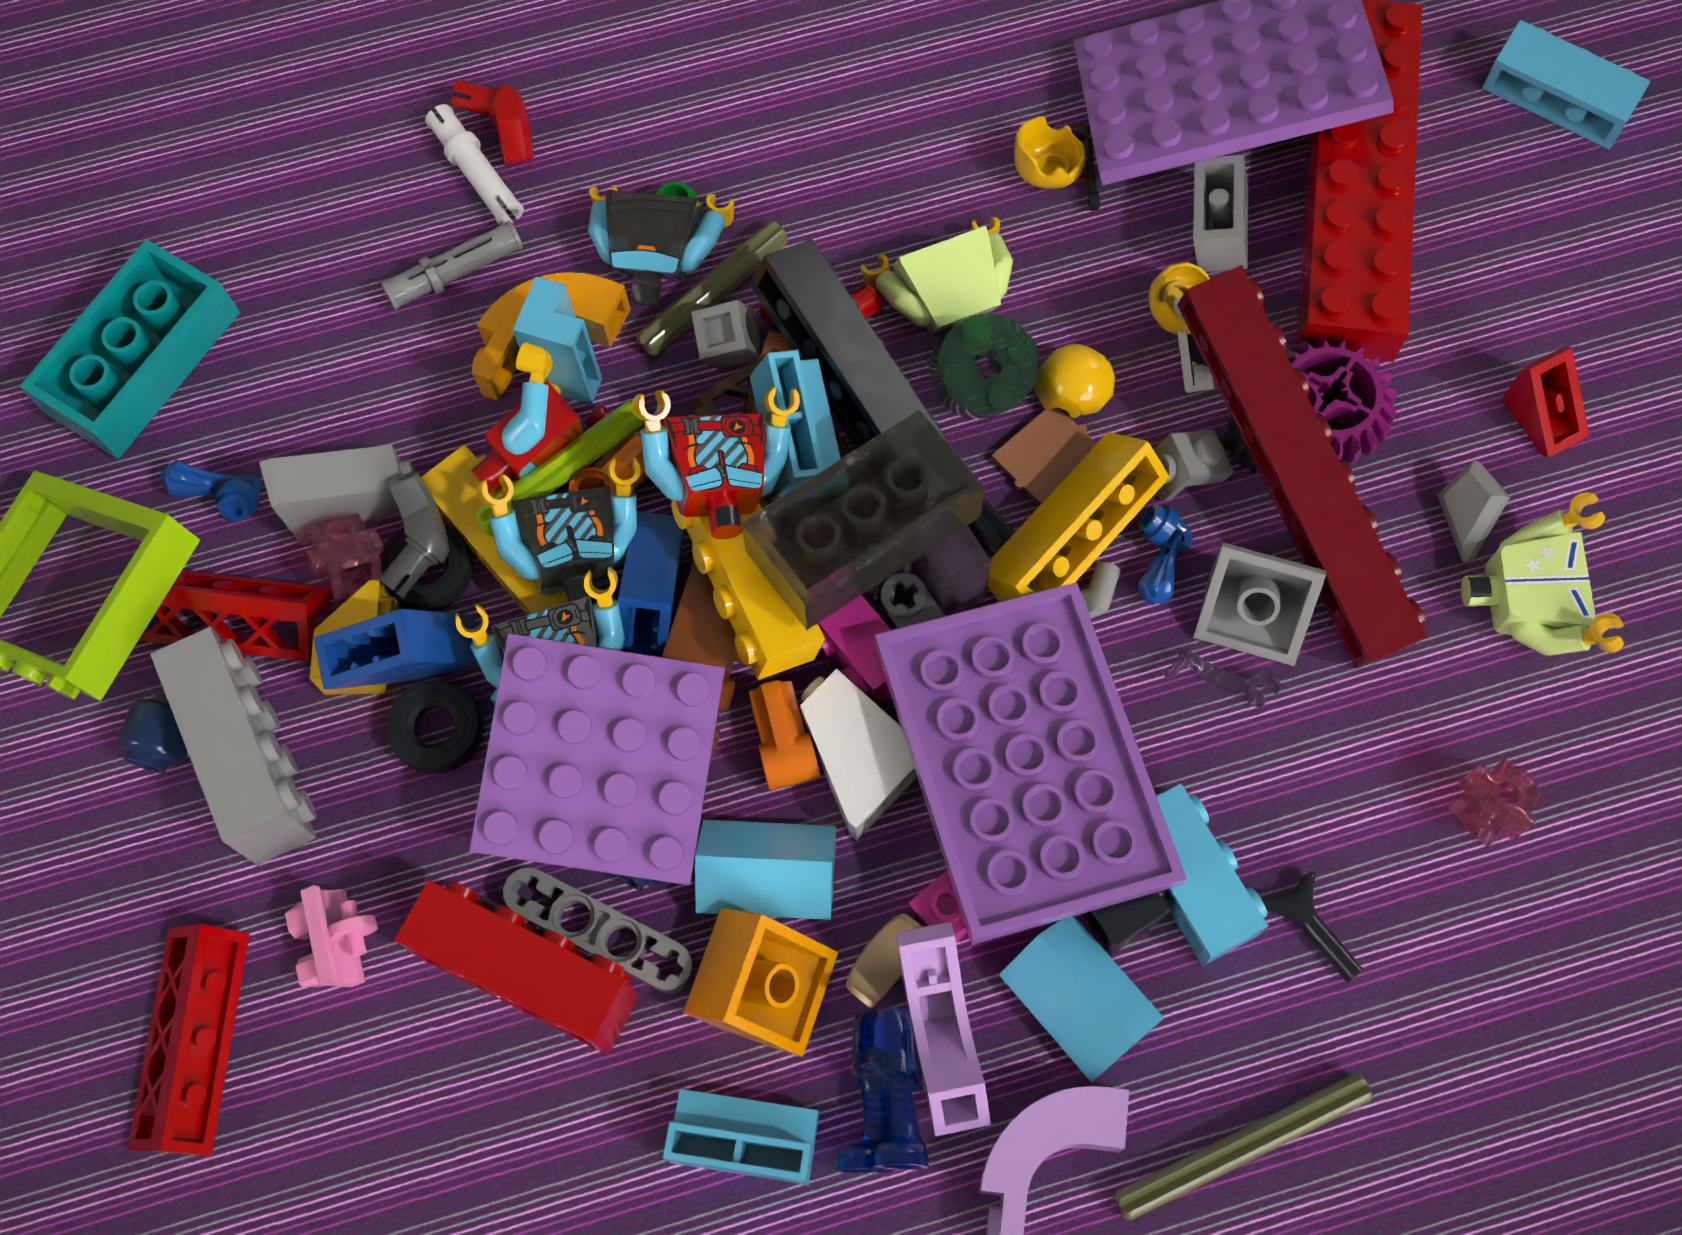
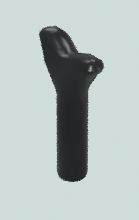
[1261,872,1364,983]

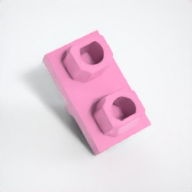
[285,885,378,987]

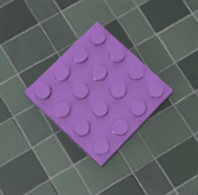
[469,634,725,885]

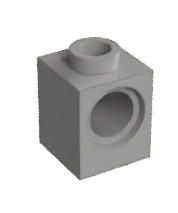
[691,300,763,369]

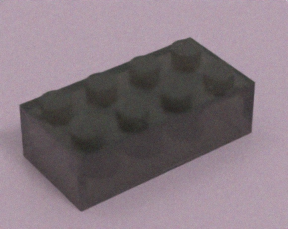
[741,410,984,631]

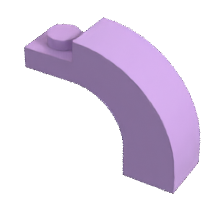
[896,922,991,1136]
[978,1086,1129,1235]

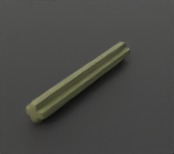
[1114,1073,1373,1220]

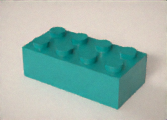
[19,239,240,459]

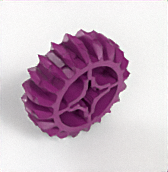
[1285,336,1397,465]

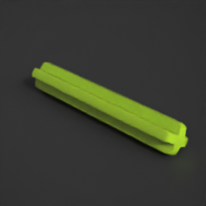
[475,401,643,536]

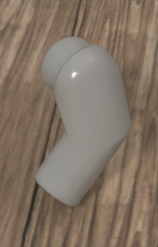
[1080,562,1121,619]

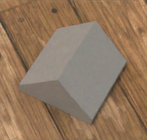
[1193,543,1326,666]

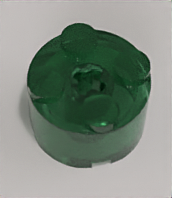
[930,313,1038,419]

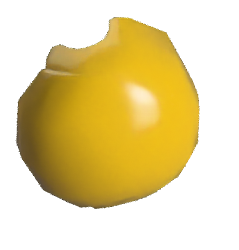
[1014,116,1086,189]
[1149,262,1211,336]
[1034,344,1116,419]

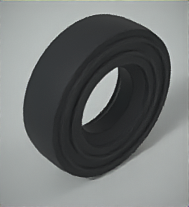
[380,524,473,611]
[387,680,483,774]

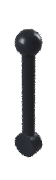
[1077,125,1100,211]

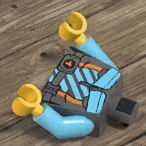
[455,567,625,689]

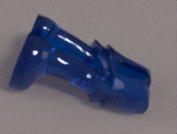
[834,1006,929,1173]

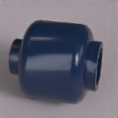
[117,692,188,774]

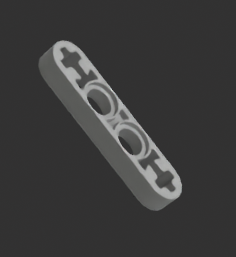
[503,867,695,994]

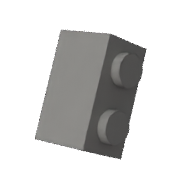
[1193,154,1248,272]

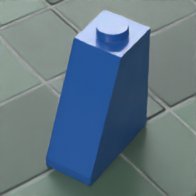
[618,511,684,658]
[314,609,479,689]

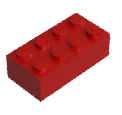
[394,880,640,1056]

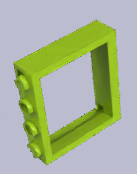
[0,470,200,701]

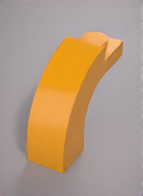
[472,272,631,401]

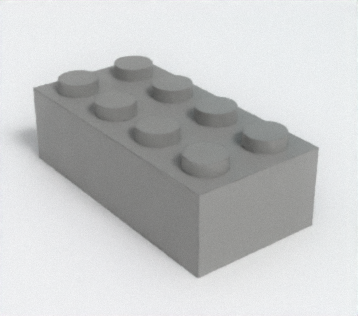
[150,626,317,865]

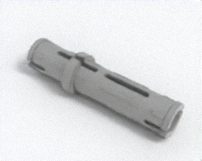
[381,220,523,310]

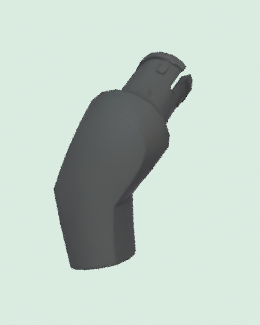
[378,471,450,599]

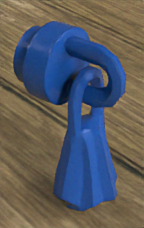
[161,459,262,521]
[1138,503,1193,605]

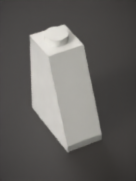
[800,669,917,840]

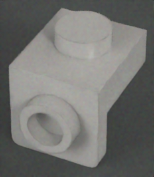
[1153,430,1234,501]

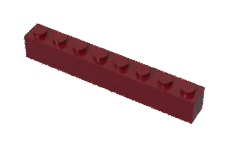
[1177,265,1428,669]

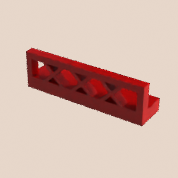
[114,570,330,662]
[127,924,250,1156]

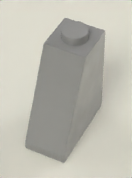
[259,445,414,546]

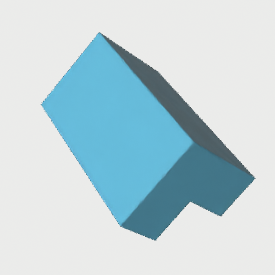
[513,276,602,404]
[750,350,845,497]
[695,820,836,920]
[999,916,1164,1083]
[663,1089,820,1185]

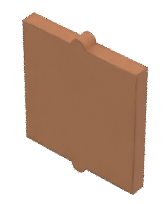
[991,408,1097,506]

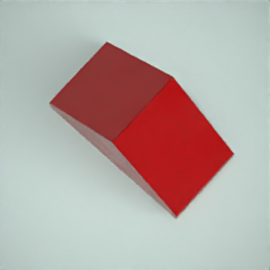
[1501,346,1589,458]

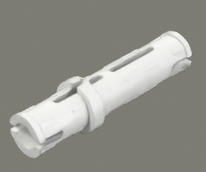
[425,104,524,225]

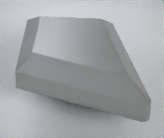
[1437,460,1510,563]

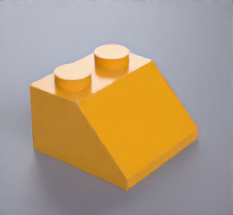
[683,908,838,1057]

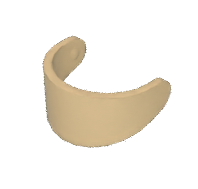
[846,914,922,1008]

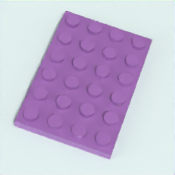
[1073,0,1394,186]
[874,582,1187,945]

